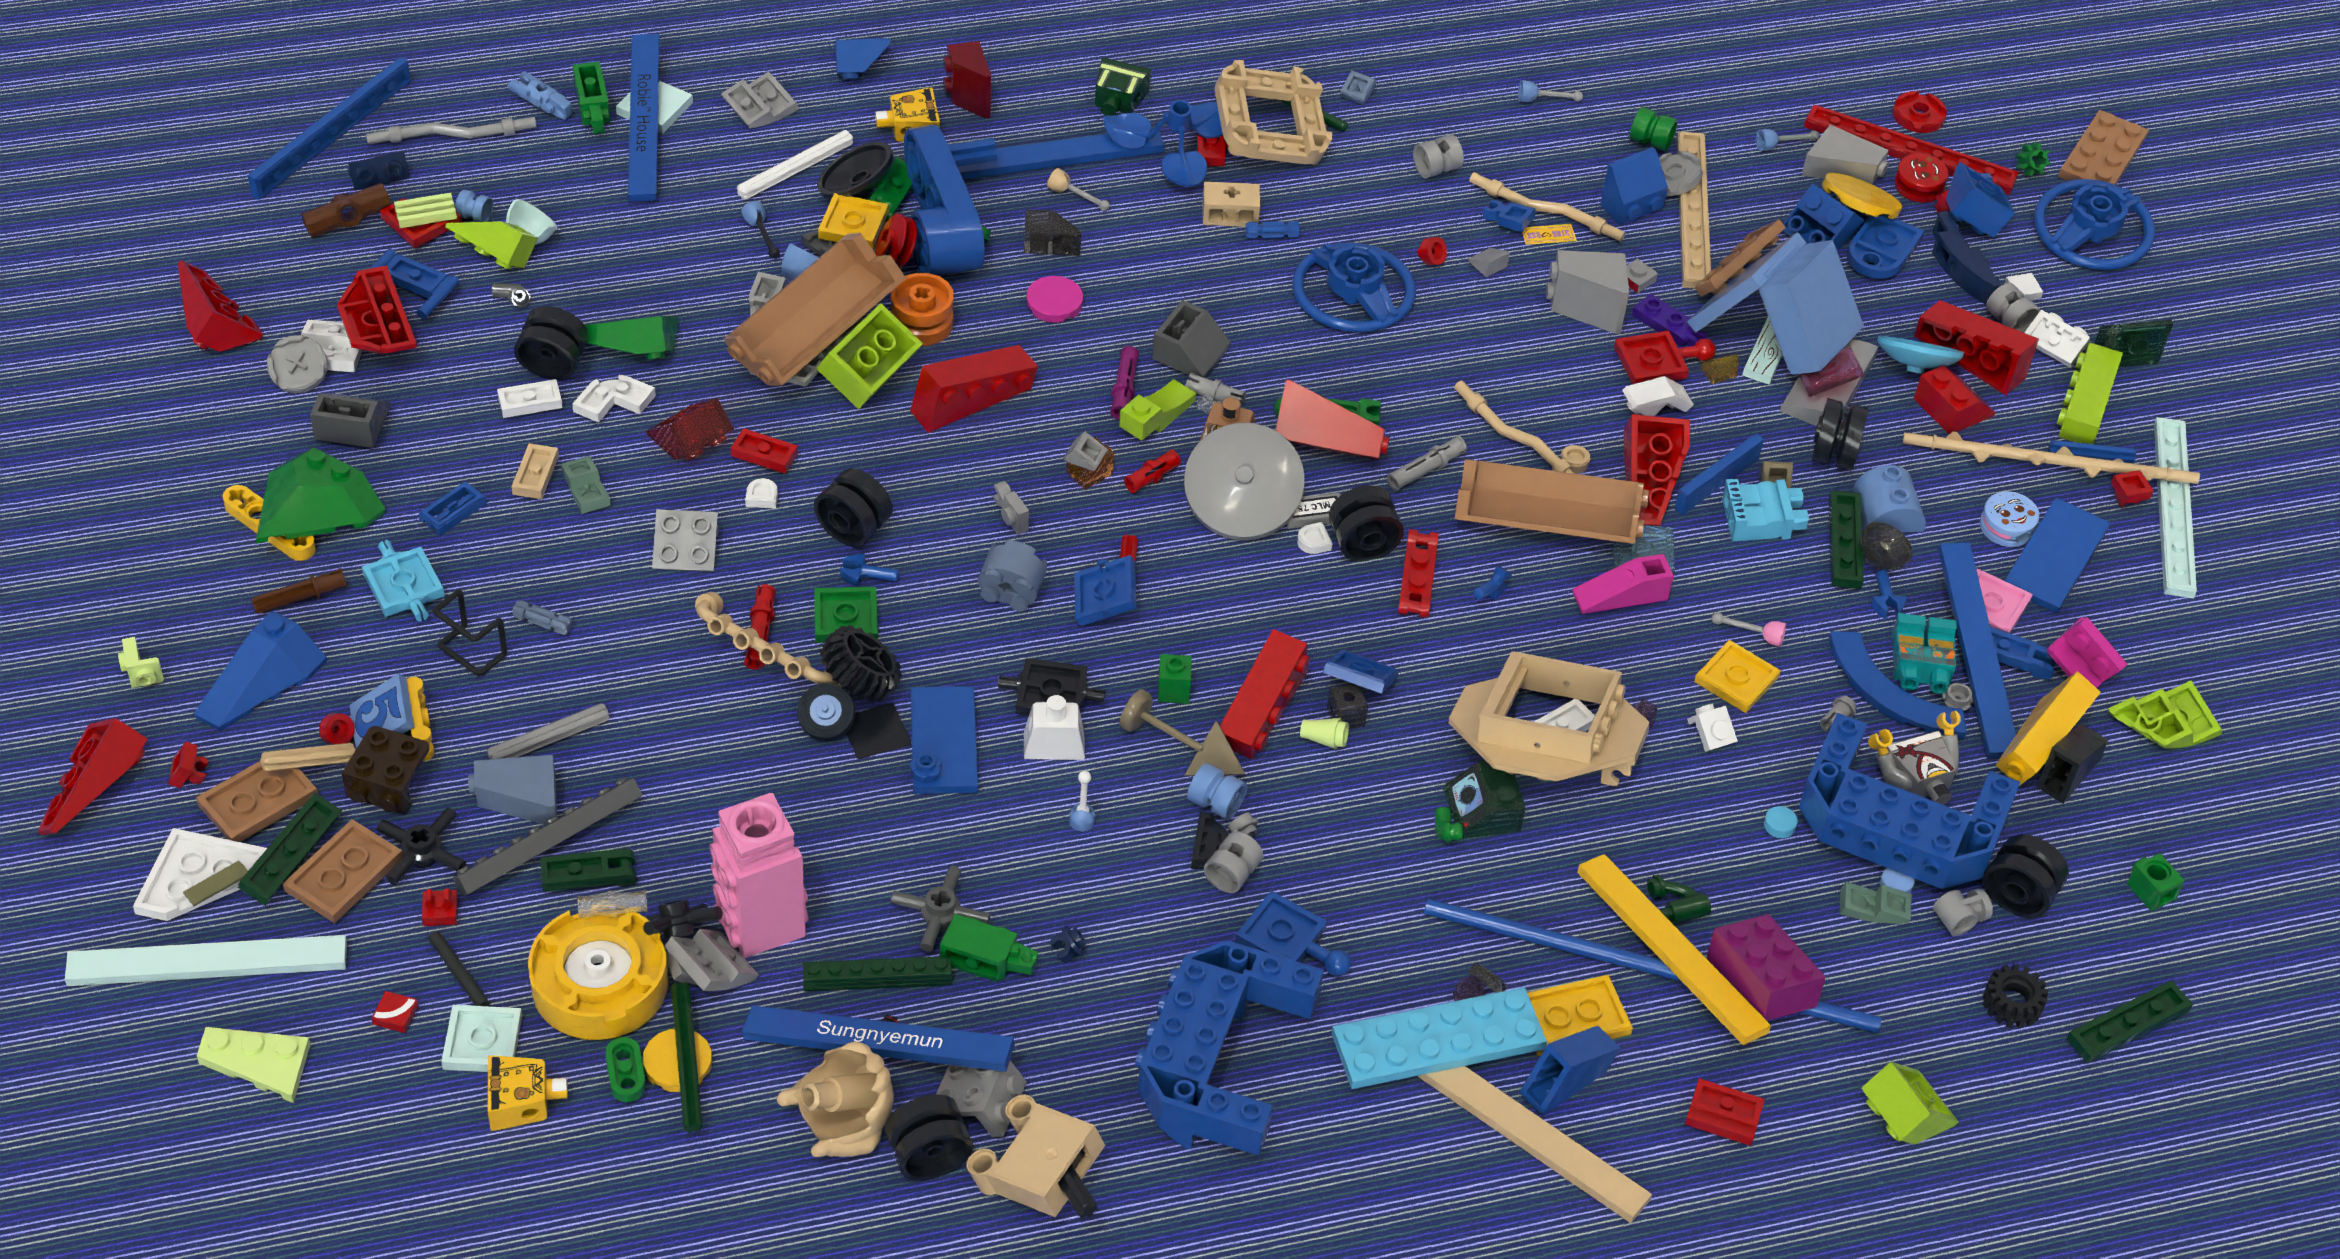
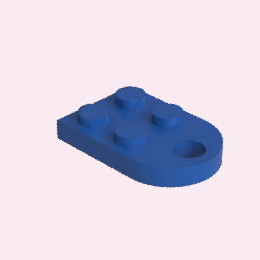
[1847,214,1924,279]

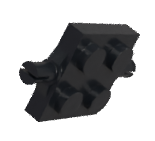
[998,658,1106,716]

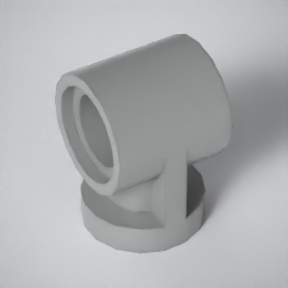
[1933,888,1993,936]

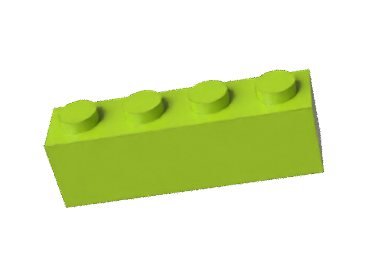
[2056,343,2123,444]

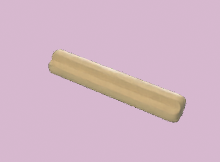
[260,743,356,771]

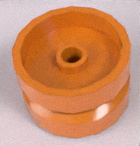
[891,273,954,346]

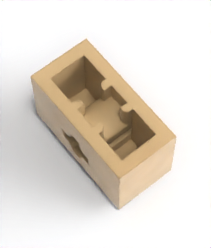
[1202,182,1260,227]

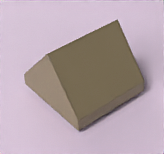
[1759,461,1793,488]

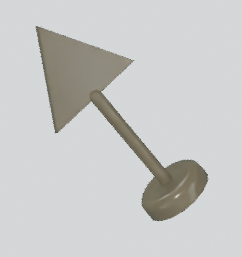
[1119,689,1246,776]

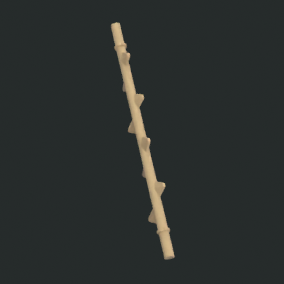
[1902,432,2200,484]

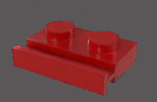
[1685,1078,1765,1146]

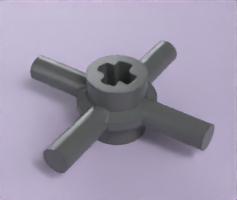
[891,866,991,952]

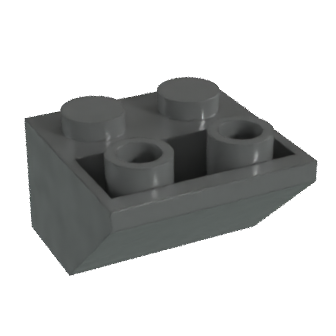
[1152,300,1231,378]
[310,393,391,448]

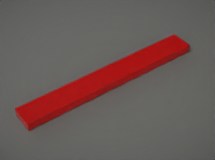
[1804,104,2019,195]

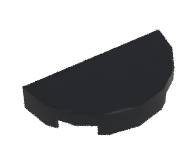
[1191,811,1227,869]

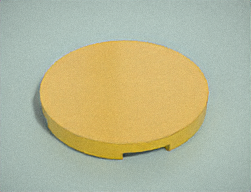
[1822,173,1902,219]

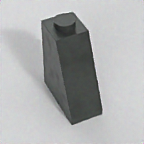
[2036,724,2109,804]

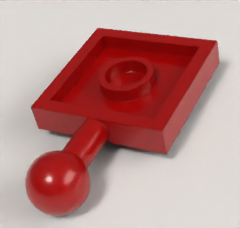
[1614,330,1716,385]

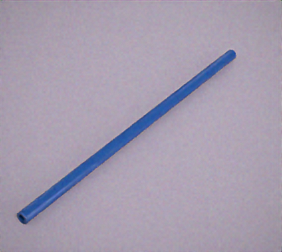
[1424,898,1882,1034]

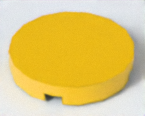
[643,1029,712,1092]

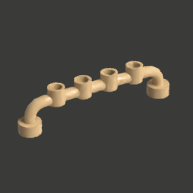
[695,592,841,687]

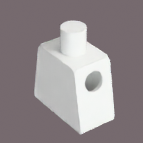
[1024,695,1085,760]

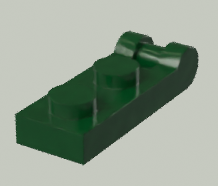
[540,848,637,892]

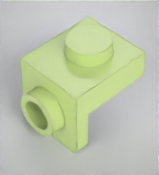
[118,637,164,688]

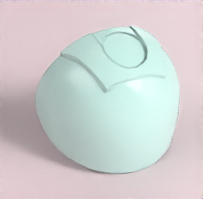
[506,199,557,245]

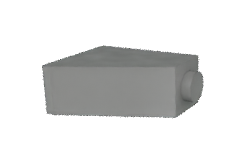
[1802,125,1889,184]

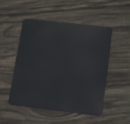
[846,703,911,759]

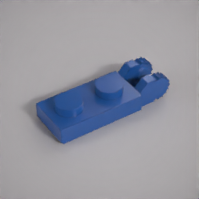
[1990,627,2056,680]

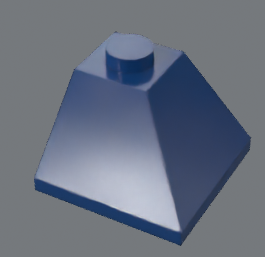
[834,38,890,79]

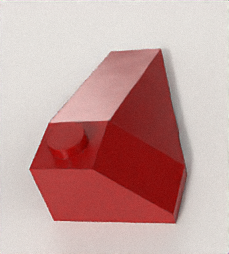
[1624,414,1690,528]

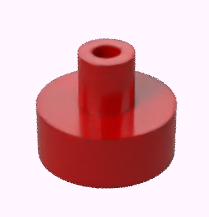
[1417,237,1447,265]
[319,713,354,745]

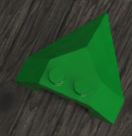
[256,447,386,544]

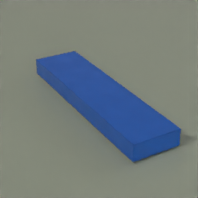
[1675,433,1764,515]

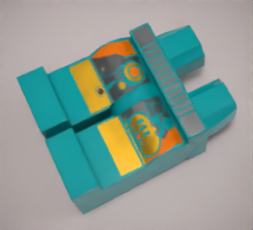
[1892,613,1957,694]

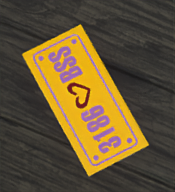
[1522,224,1577,245]

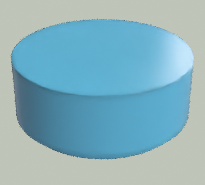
[1764,806,1798,838]

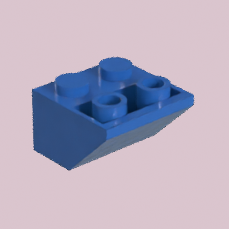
[1783,183,1864,250]

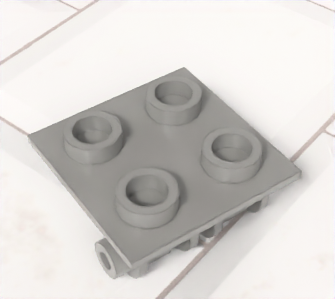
[652,509,718,572]

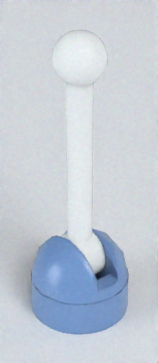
[1069,771,1095,832]

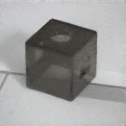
[1327,684,1368,729]

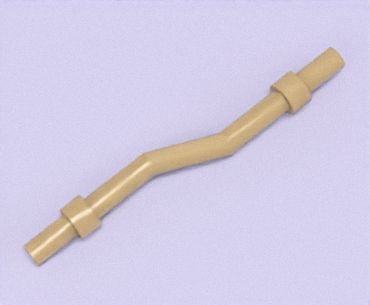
[1469,172,1626,242]
[1454,380,1575,474]

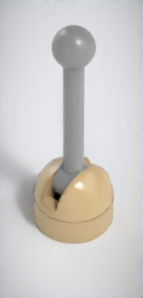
[1047,168,1110,211]

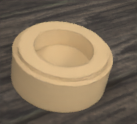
[1560,445,1590,474]

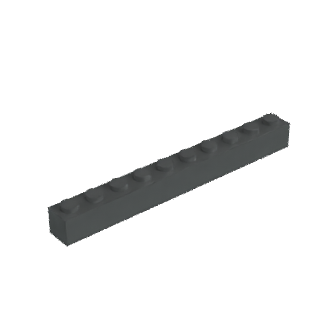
[453,777,643,896]

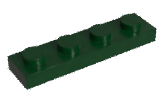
[1829,490,1864,589]
[237,792,342,906]
[2066,980,2193,1064]

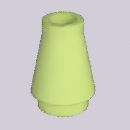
[1300,718,1349,749]

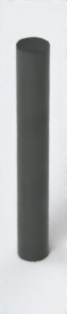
[428,931,490,1006]

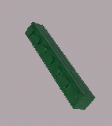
[803,956,952,992]

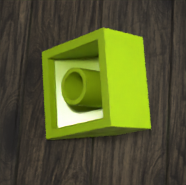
[1861,1062,1959,1144]

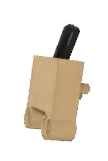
[967,1094,1105,1218]

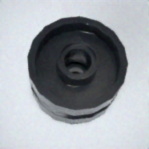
[514,306,589,380]
[1812,398,1868,470]
[814,468,893,547]
[1329,485,1404,561]
[1983,834,2069,918]
[885,1094,973,1181]

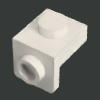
[1687,704,1738,752]

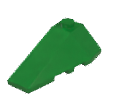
[585,316,678,359]

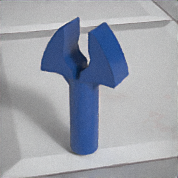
[840,554,899,587]
[1473,566,1512,600]
[1871,570,1906,620]

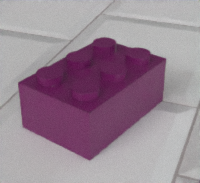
[1706,914,1826,1021]

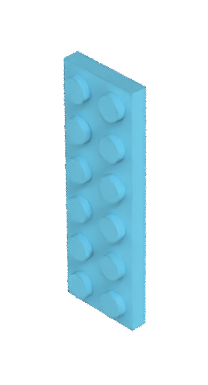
[1331,987,1547,1089]

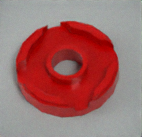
[1892,91,1947,133]

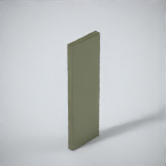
[183,861,248,906]

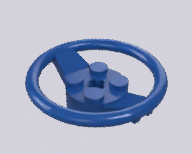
[2034,179,2155,270]
[1292,242,1416,333]

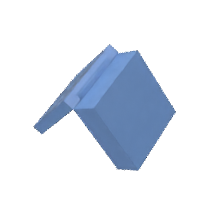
[1687,232,1864,375]

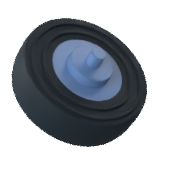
[797,683,855,741]

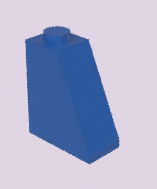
[1519,1026,1621,1115]

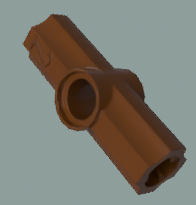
[301,183,391,238]

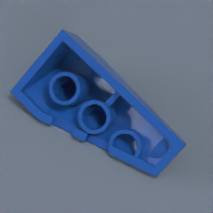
[193,611,327,731]

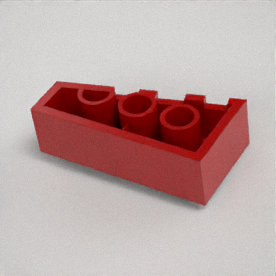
[1914,300,2039,396]
[1220,629,1310,759]

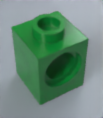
[1157,654,1192,704]
[2127,853,2185,912]

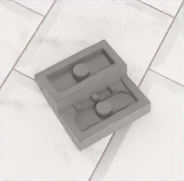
[721,71,799,128]
[664,929,759,991]

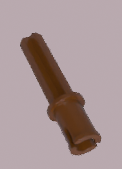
[252,568,347,614]

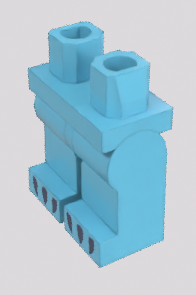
[1722,479,1809,542]

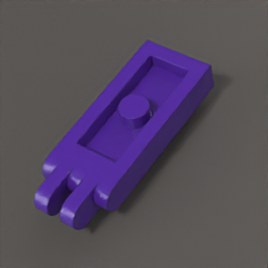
[1632,293,1707,347]

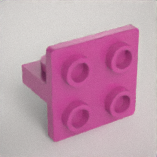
[2046,617,2127,688]

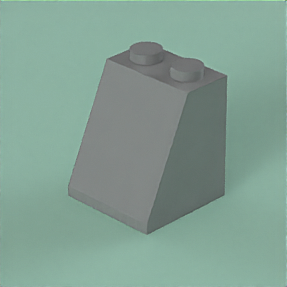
[1546,250,1629,334]

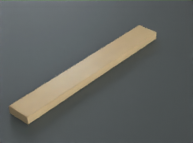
[1676,131,1711,289]
[1418,1066,1652,1223]

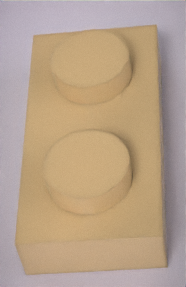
[511,443,559,499]

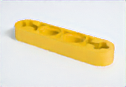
[222,485,316,561]

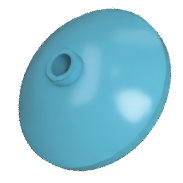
[1877,336,1964,374]

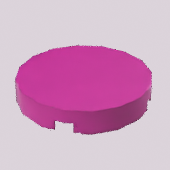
[1026,276,1083,323]

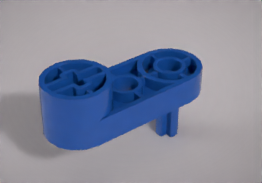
[904,124,997,276]

